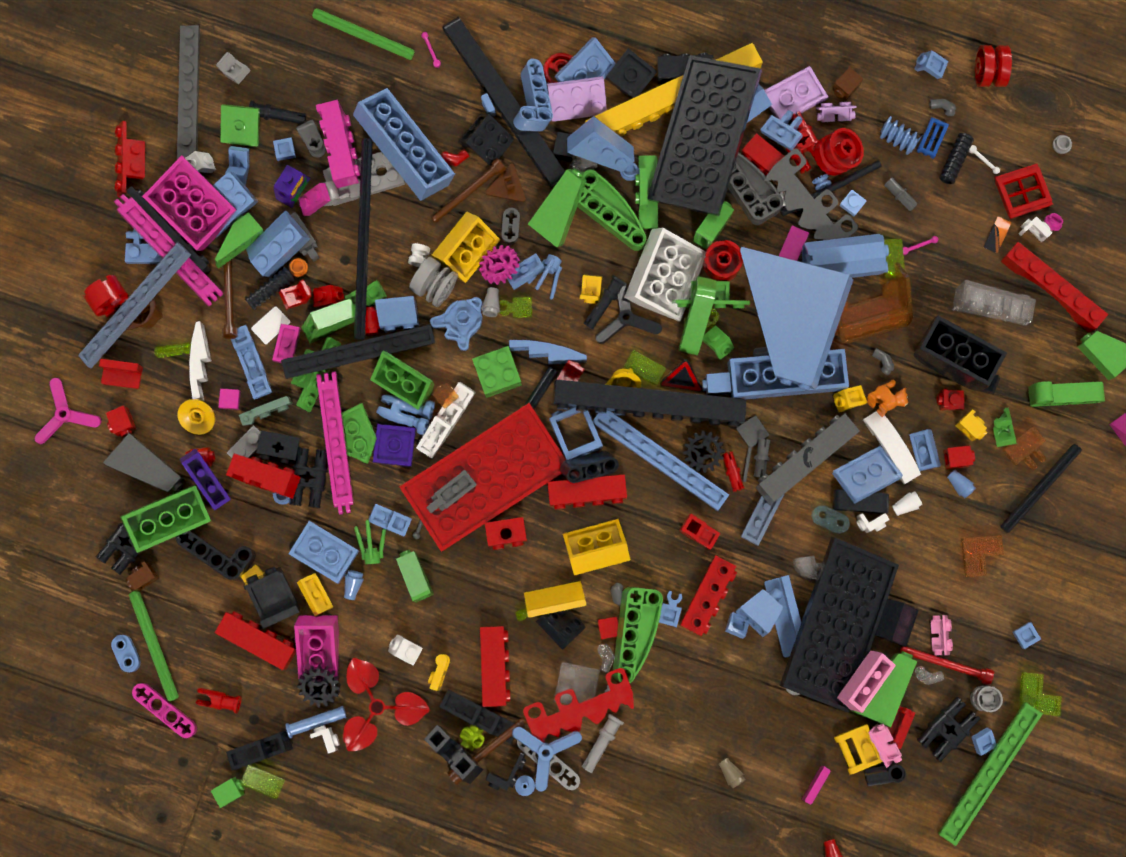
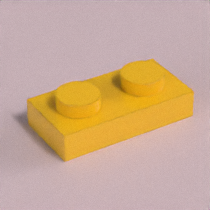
[297,573,333,616]

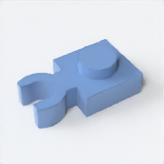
[659,591,682,627]

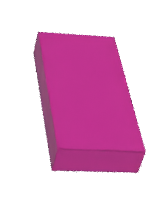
[779,226,809,261]
[802,765,831,805]

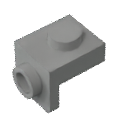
[216,52,251,84]

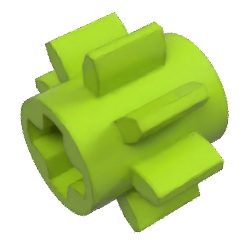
[460,724,484,751]

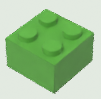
[472,346,522,398]

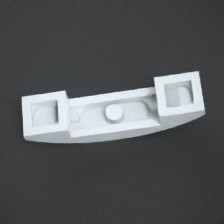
[863,411,921,484]

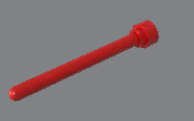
[900,646,994,685]

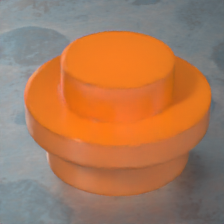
[289,258,308,277]

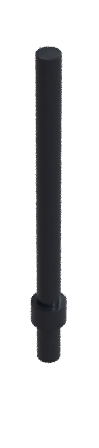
[780,160,882,217]

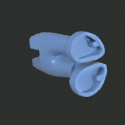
[376,395,435,435]

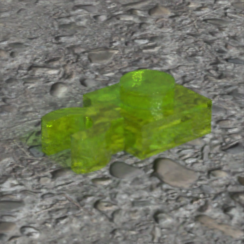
[499,297,532,318]

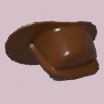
[126,299,163,330]

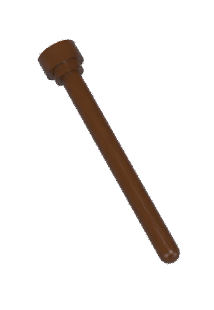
[432,158,506,222]
[222,260,238,339]
[447,718,527,785]

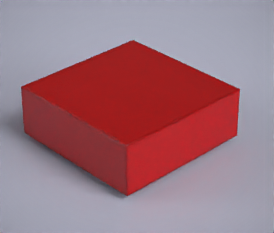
[598,617,618,639]

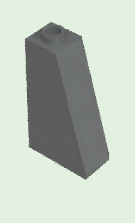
[103,434,185,494]

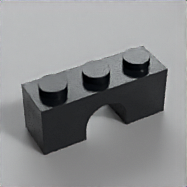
[424,725,484,784]

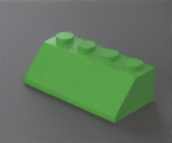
[120,485,211,553]

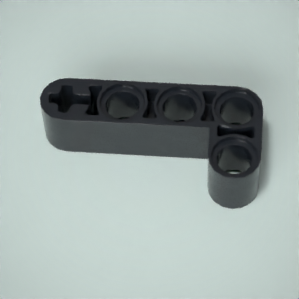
[176,531,256,581]

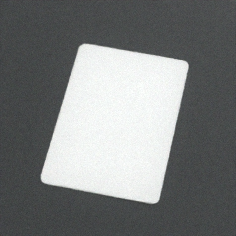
[251,306,290,344]

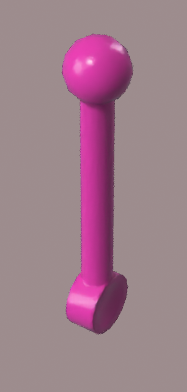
[421,32,441,68]
[901,236,938,255]

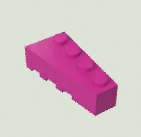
[316,100,361,188]

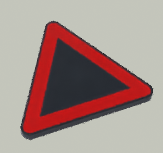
[660,359,702,392]

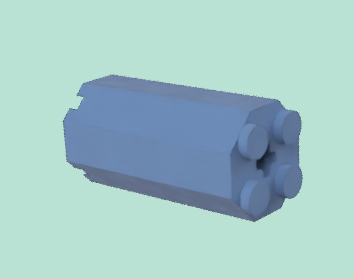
[802,234,889,278]

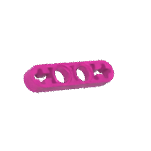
[132,683,197,738]

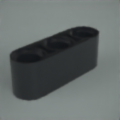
[560,451,619,483]
[832,490,889,514]

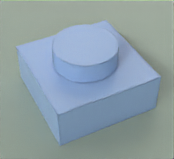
[839,190,866,217]

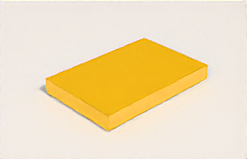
[524,581,586,618]

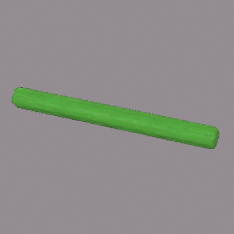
[312,8,415,60]
[129,591,179,701]

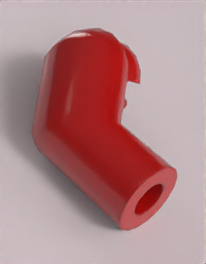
[441,149,470,166]

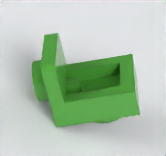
[703,325,734,359]

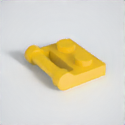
[428,654,450,691]
[834,724,883,775]

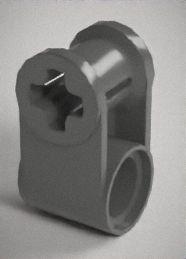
[296,119,326,158]

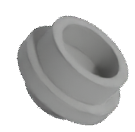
[1052,135,1072,154]

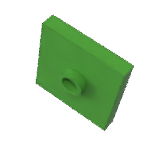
[221,104,260,146]

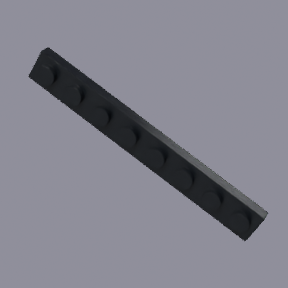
[281,324,435,379]

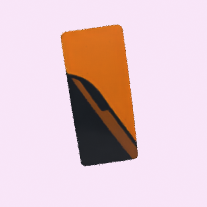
[984,217,1011,253]

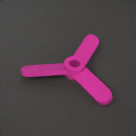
[35,378,102,444]

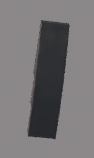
[439,689,515,744]

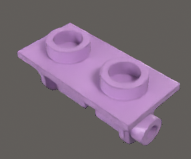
[816,102,856,122]

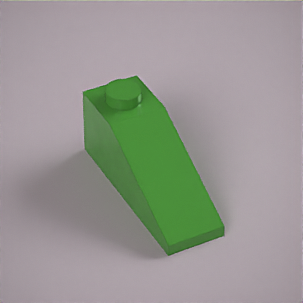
[215,212,263,269]

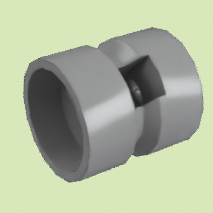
[970,686,1003,712]

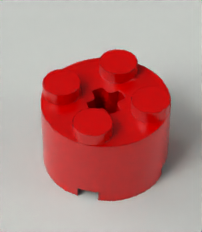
[703,240,743,281]
[83,275,129,317]

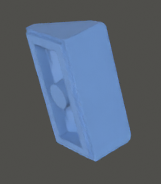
[909,429,941,471]

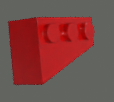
[226,453,301,499]

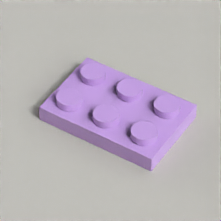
[547,76,607,121]

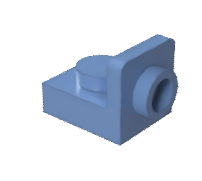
[915,50,948,79]

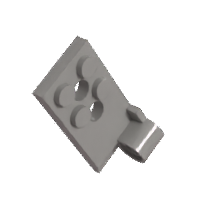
[323,152,405,206]

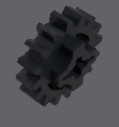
[683,431,726,473]
[297,664,341,707]

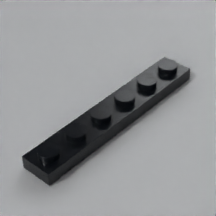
[126,186,212,275]

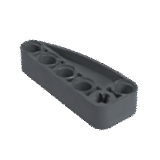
[728,152,784,225]

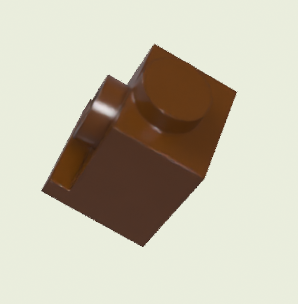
[125,561,159,591]

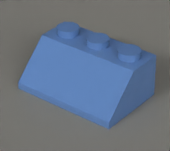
[246,211,311,277]

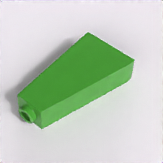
[528,168,587,247]
[851,651,917,727]

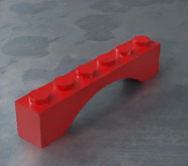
[1000,242,1108,333]

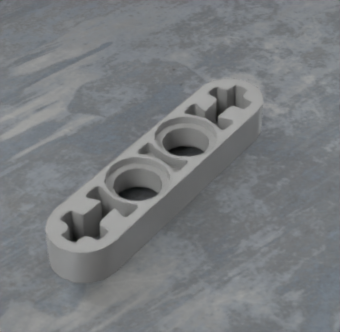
[517,740,580,790]

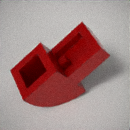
[679,513,720,550]

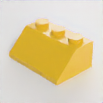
[432,212,500,283]
[563,519,630,575]

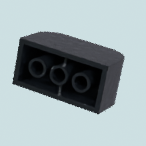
[913,315,1007,391]

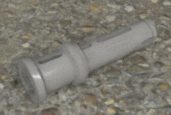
[581,714,624,773]

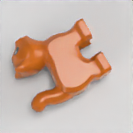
[867,380,908,417]

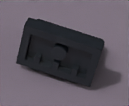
[458,114,514,166]

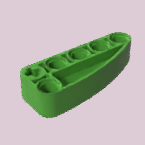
[577,170,646,251]
[613,587,663,683]

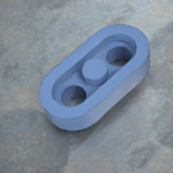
[111,635,141,672]

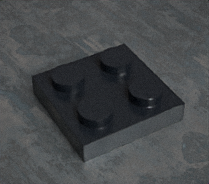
[605,48,657,99]

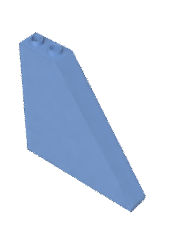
[740,247,853,391]

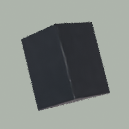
[875,599,919,647]

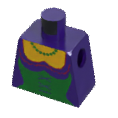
[273,165,310,208]

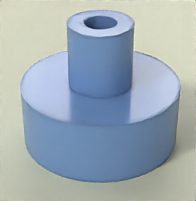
[515,775,535,796]

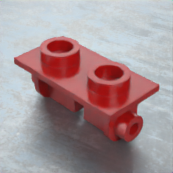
[888,706,915,749]

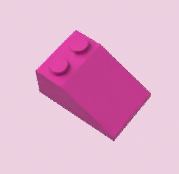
[294,616,339,678]

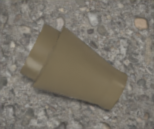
[718,758,746,789]

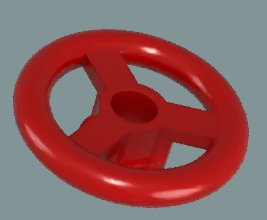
[543,53,573,83]

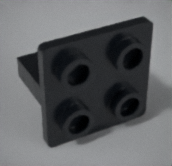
[536,609,586,650]

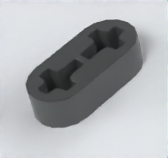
[501,208,520,245]

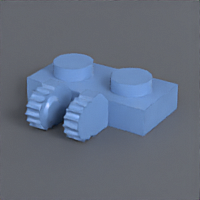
[760,110,803,151]

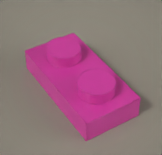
[299,183,331,216]
[272,324,301,363]

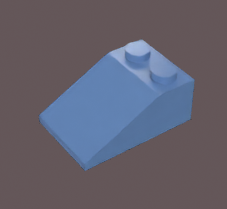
[213,171,259,238]

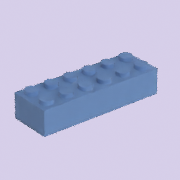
[353,88,455,201]
[728,349,849,399]

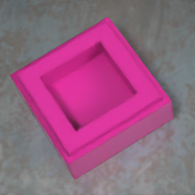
[218,389,241,410]

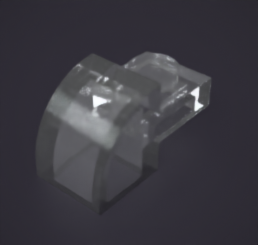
[793,556,822,580]

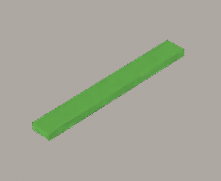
[938,702,1043,846]

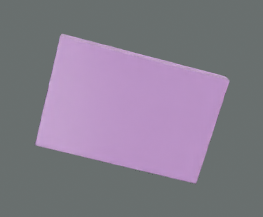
[764,66,828,120]

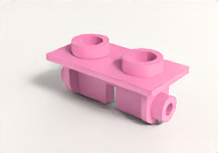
[931,615,953,655]
[868,724,902,768]

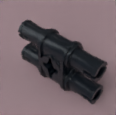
[289,447,328,508]
[95,510,140,575]
[917,697,981,762]

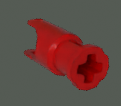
[196,688,242,713]

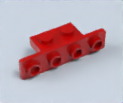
[115,121,145,197]

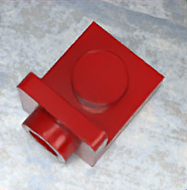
[936,389,964,410]

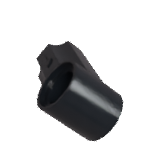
[864,763,906,786]

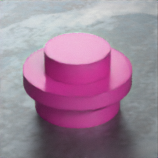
[1044,213,1063,231]

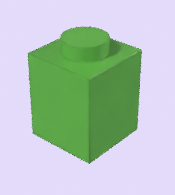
[211,777,245,808]

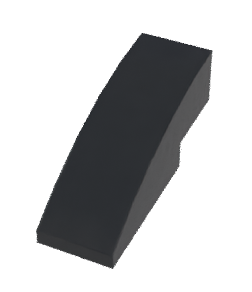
[226,730,293,771]

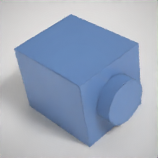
[702,372,731,396]

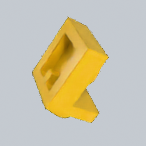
[833,385,867,412]

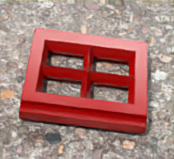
[994,164,1053,219]

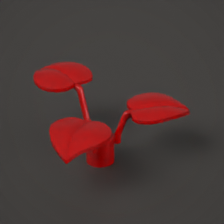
[344,658,430,751]

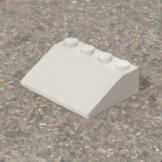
[624,228,706,321]

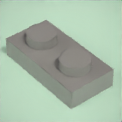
[227,425,260,458]

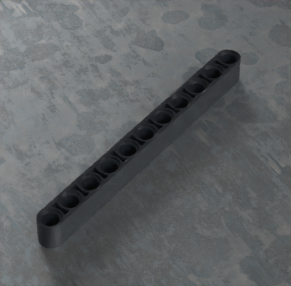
[442,16,565,189]

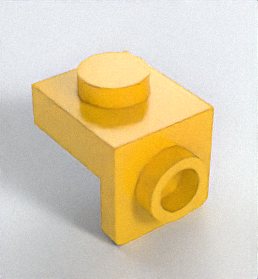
[579,275,603,303]

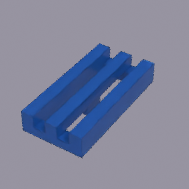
[916,117,949,159]

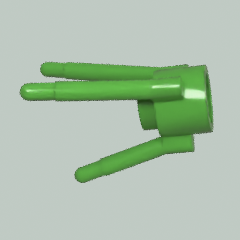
[354,520,386,564]

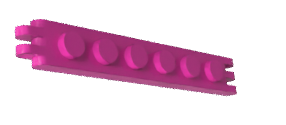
[114,194,223,306]
[316,371,354,515]

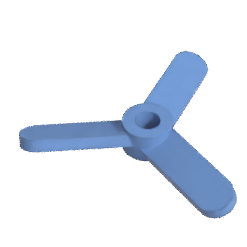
[512,727,582,791]

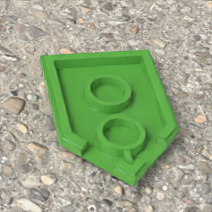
[342,403,377,464]

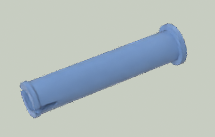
[286,706,347,738]

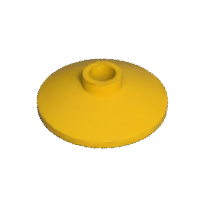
[177,399,215,435]

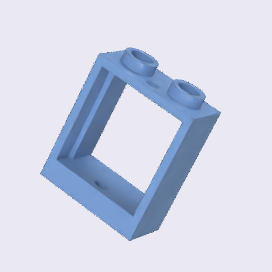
[549,407,603,460]

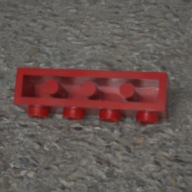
[679,555,737,636]

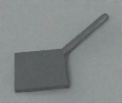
[736,415,769,482]

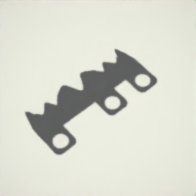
[764,149,858,240]

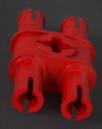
[785,111,819,174]

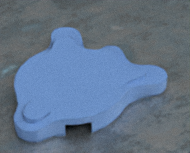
[430,297,482,351]

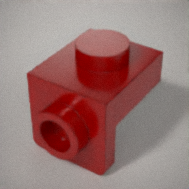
[279,280,311,310]
[313,285,344,308]
[557,360,585,382]

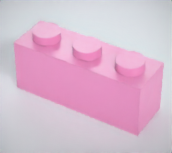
[837,650,896,713]

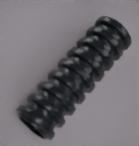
[939,133,974,184]
[245,267,295,310]

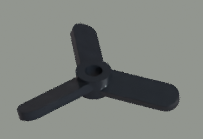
[596,285,662,344]

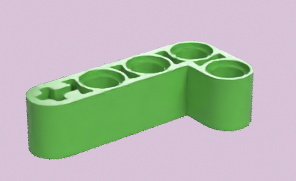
[679,276,716,355]
[1028,382,1105,407]

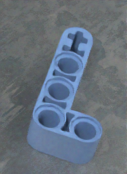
[513,59,553,131]

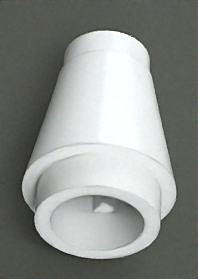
[892,491,923,516]

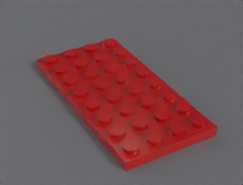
[399,403,566,552]

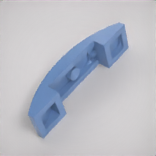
[231,325,272,400]

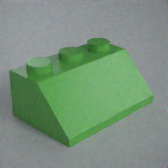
[370,350,435,410]

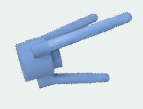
[528,254,562,300]

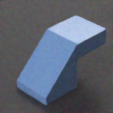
[225,146,249,186]

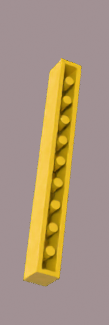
[585,43,762,137]

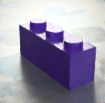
[180,448,231,510]

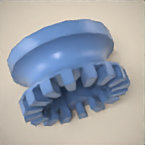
[812,174,831,190]

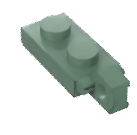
[239,396,293,426]

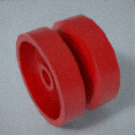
[975,45,1012,87]
[814,128,864,176]

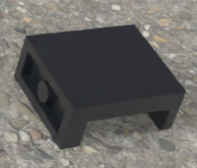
[243,566,300,629]

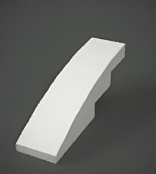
[189,321,212,401]
[416,382,476,458]

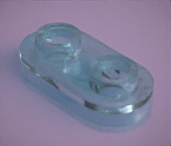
[811,506,850,534]

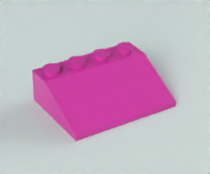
[142,155,237,251]

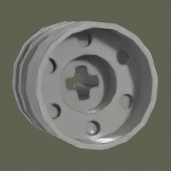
[409,256,458,307]

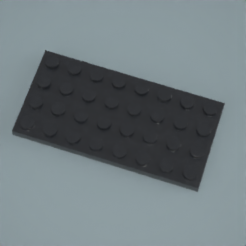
[647,55,762,216]
[779,537,899,713]

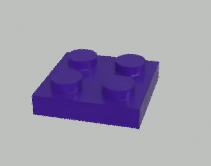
[373,424,416,467]

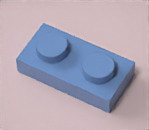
[507,254,545,290]

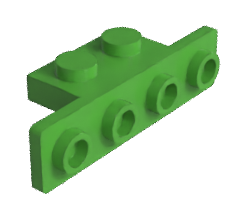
[635,156,658,229]
[672,281,750,308]
[291,337,341,412]

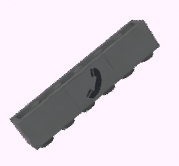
[755,414,860,505]

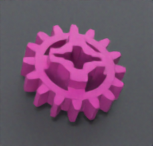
[479,245,520,285]

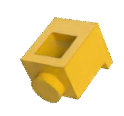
[955,409,988,441]

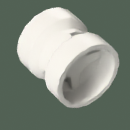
[408,243,430,267]

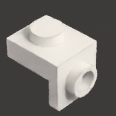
[185,151,216,173]
[1018,217,1052,243]
[856,513,890,533]
[388,634,423,665]
[310,725,340,753]

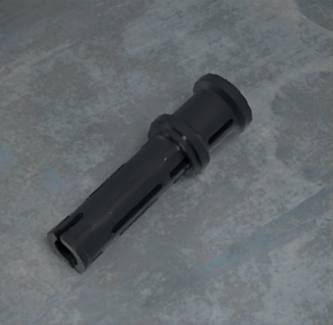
[249,100,307,124]
[583,275,627,330]

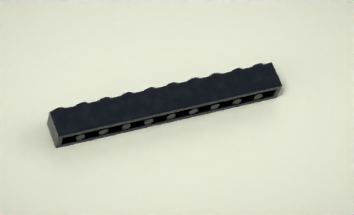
[552,379,747,427]

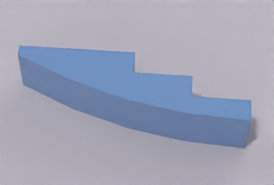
[509,340,587,364]

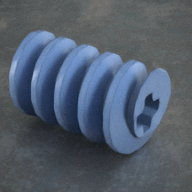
[880,116,922,155]

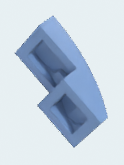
[368,504,412,536]

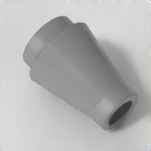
[481,287,500,317]

